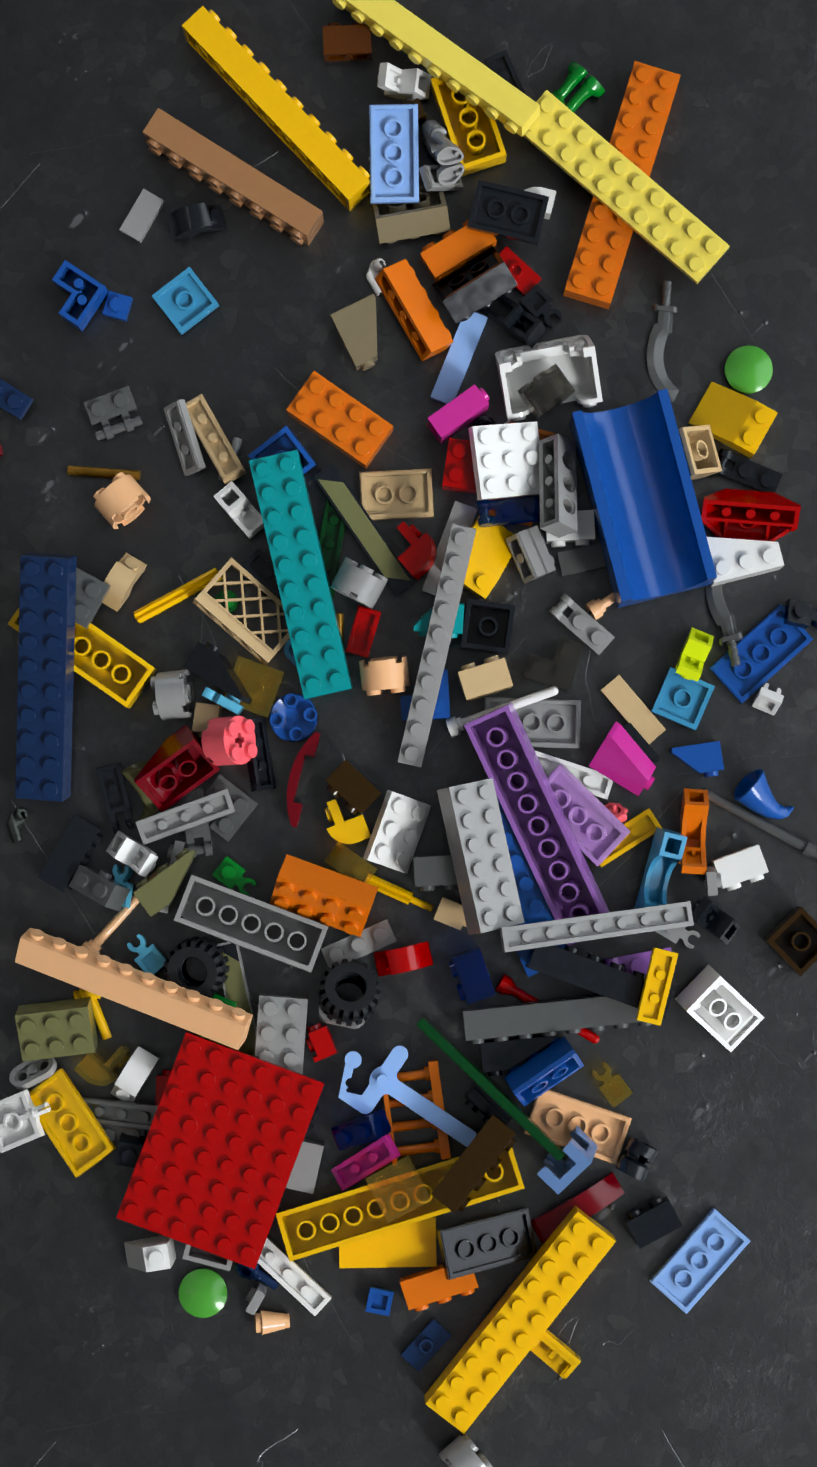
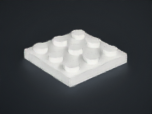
[468,421,540,500]

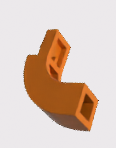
[679,788,709,875]

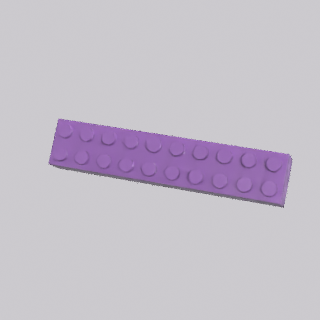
[464,702,610,946]

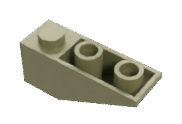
[133,848,197,917]

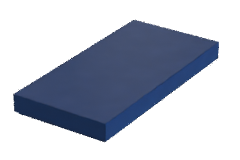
[709,604,813,704]

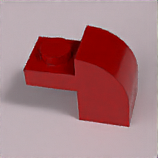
[396,521,437,580]
[374,941,433,976]

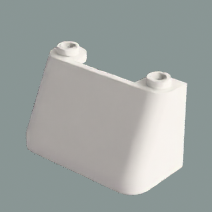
[495,335,603,421]

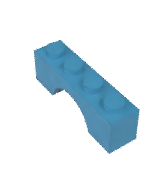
[634,827,688,931]

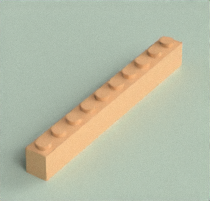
[15,928,253,1050]

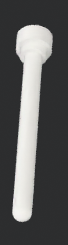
[446,686,558,737]

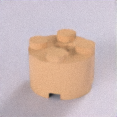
[93,472,151,529]
[359,656,410,696]

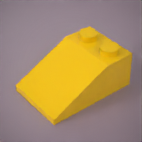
[688,382,778,459]
[463,512,514,599]

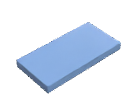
[369,104,419,204]
[649,1207,750,1314]

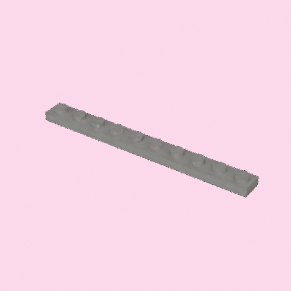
[398,523,476,767]

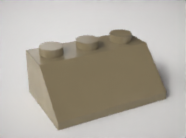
[372,184,450,244]

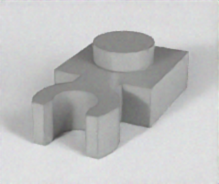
[704,866,722,896]
[655,927,701,949]

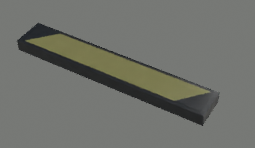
[313,463,415,597]

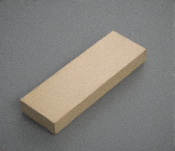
[600,675,666,744]

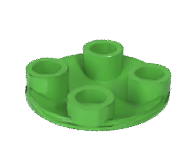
[724,346,773,394]
[179,1268,227,1318]

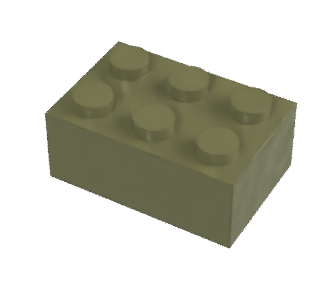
[15,997,98,1062]

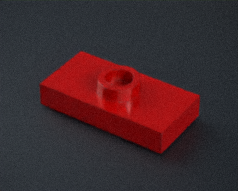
[499,246,542,296]
[345,605,382,659]

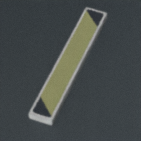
[216,942,257,1057]

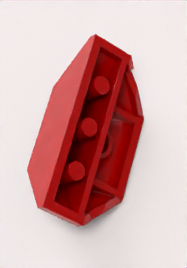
[701,488,801,542]

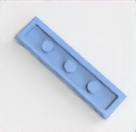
[430,312,488,405]

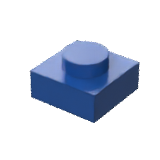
[102,291,133,322]
[365,1286,394,1316]

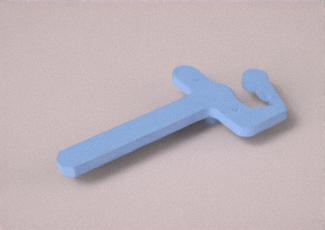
[338,1045,476,1147]

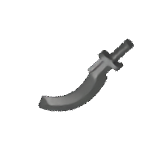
[646,281,679,403]
[705,584,743,667]

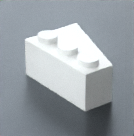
[707,537,784,587]

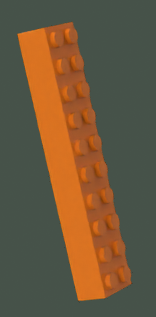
[563,61,681,310]

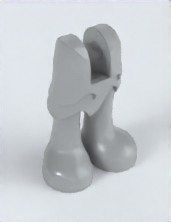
[422,120,465,186]

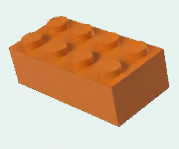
[286,371,393,469]
[269,854,379,937]

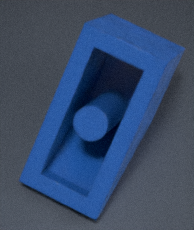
[669,741,724,778]

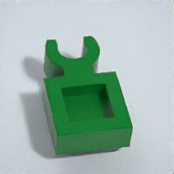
[212,856,257,896]

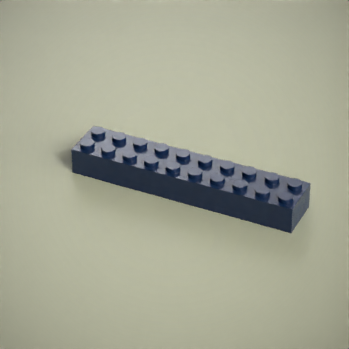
[15,553,77,802]

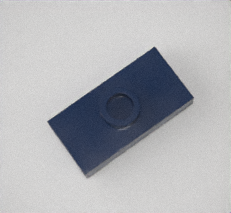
[401,1318,451,1372]

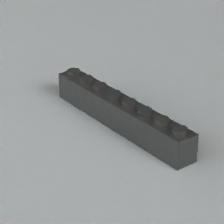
[460,994,652,1044]

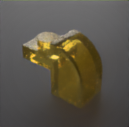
[324,842,377,883]
[74,1044,130,1086]

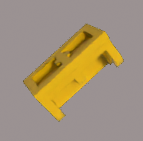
[530,1329,581,1379]

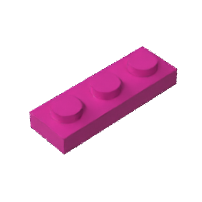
[331,1134,401,1191]

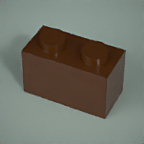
[322,21,372,62]

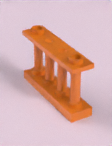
[383,1059,451,1166]

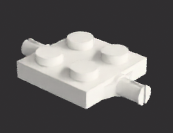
[0,1089,51,1153]

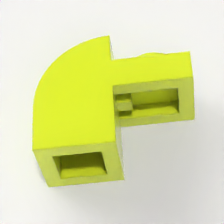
[675,627,714,682]

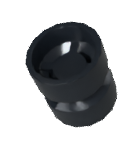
[616,1136,659,1182]

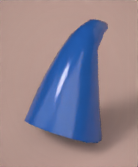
[734,769,794,820]

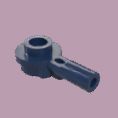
[235,1262,279,1291]

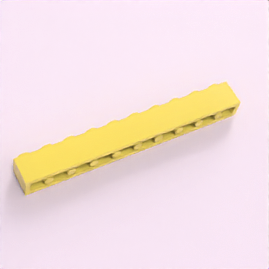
[332,0,540,137]

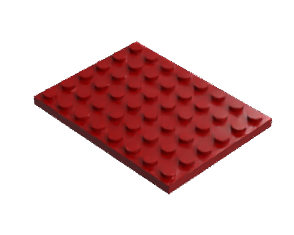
[116,1031,325,1269]

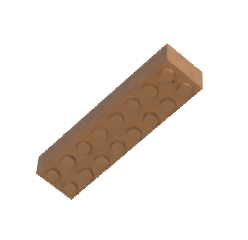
[143,108,324,246]

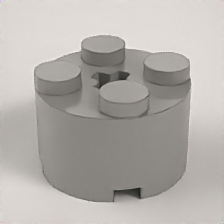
[331,557,388,609]
[150,669,195,721]
[438,1433,493,1467]

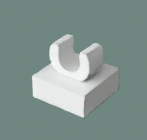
[752,683,784,716]

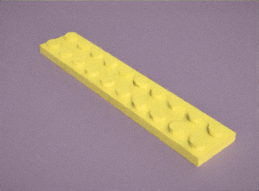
[523,90,730,284]

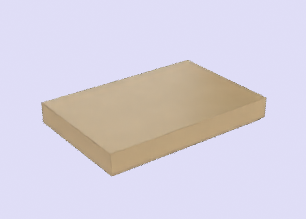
[359,468,434,520]

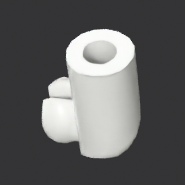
[366,258,386,296]

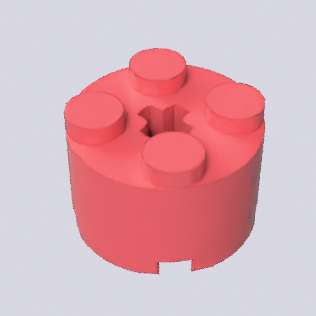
[201,716,258,766]

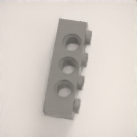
[539,433,578,538]

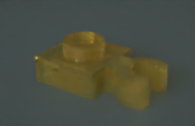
[592,1062,633,1108]

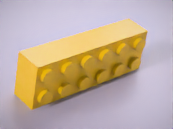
[8,608,158,709]

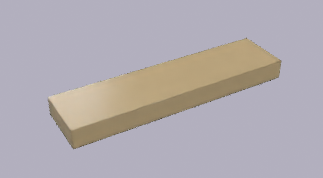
[186,394,246,485]

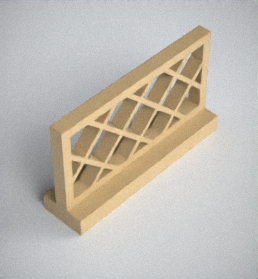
[192,557,290,666]

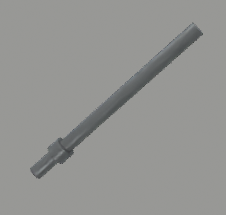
[704,788,817,859]

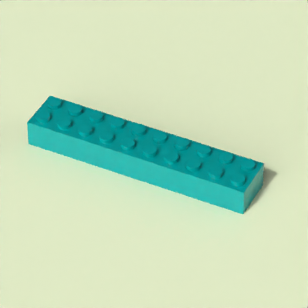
[249,450,353,699]

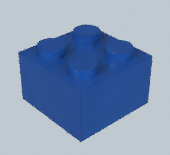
[248,426,318,475]

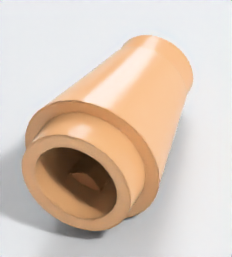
[254,1310,290,1335]

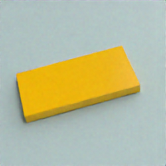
[29,1068,116,1177]
[339,1216,437,1268]

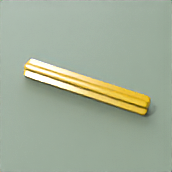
[133,568,222,623]

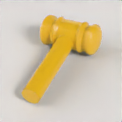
[73,988,112,1040]

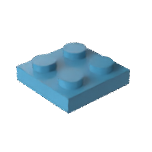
[152,267,219,335]
[651,667,715,731]

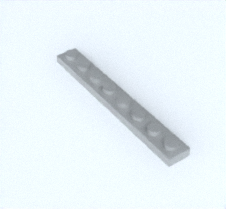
[499,901,694,953]

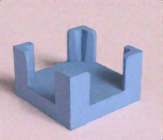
[537,1126,598,1194]

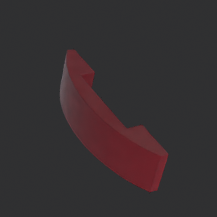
[287,732,321,828]
[531,1172,625,1243]

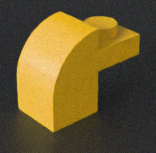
[324,799,371,844]

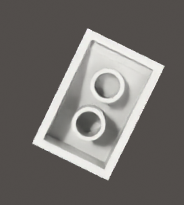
[675,964,764,1052]

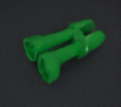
[552,61,606,112]

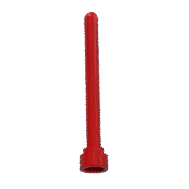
[495,974,600,1044]

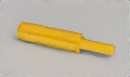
[364,872,434,912]

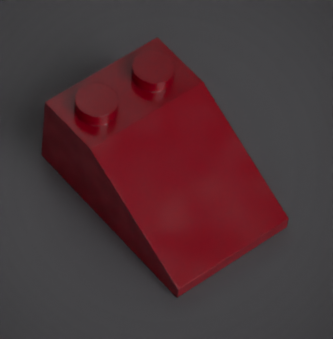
[134,724,220,812]

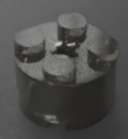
[517,364,575,419]

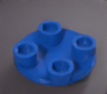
[269,693,317,742]

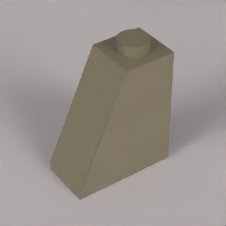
[330,294,378,371]

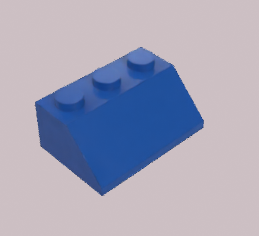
[504,1036,584,1107]

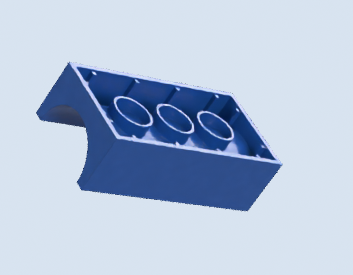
[569,389,717,608]

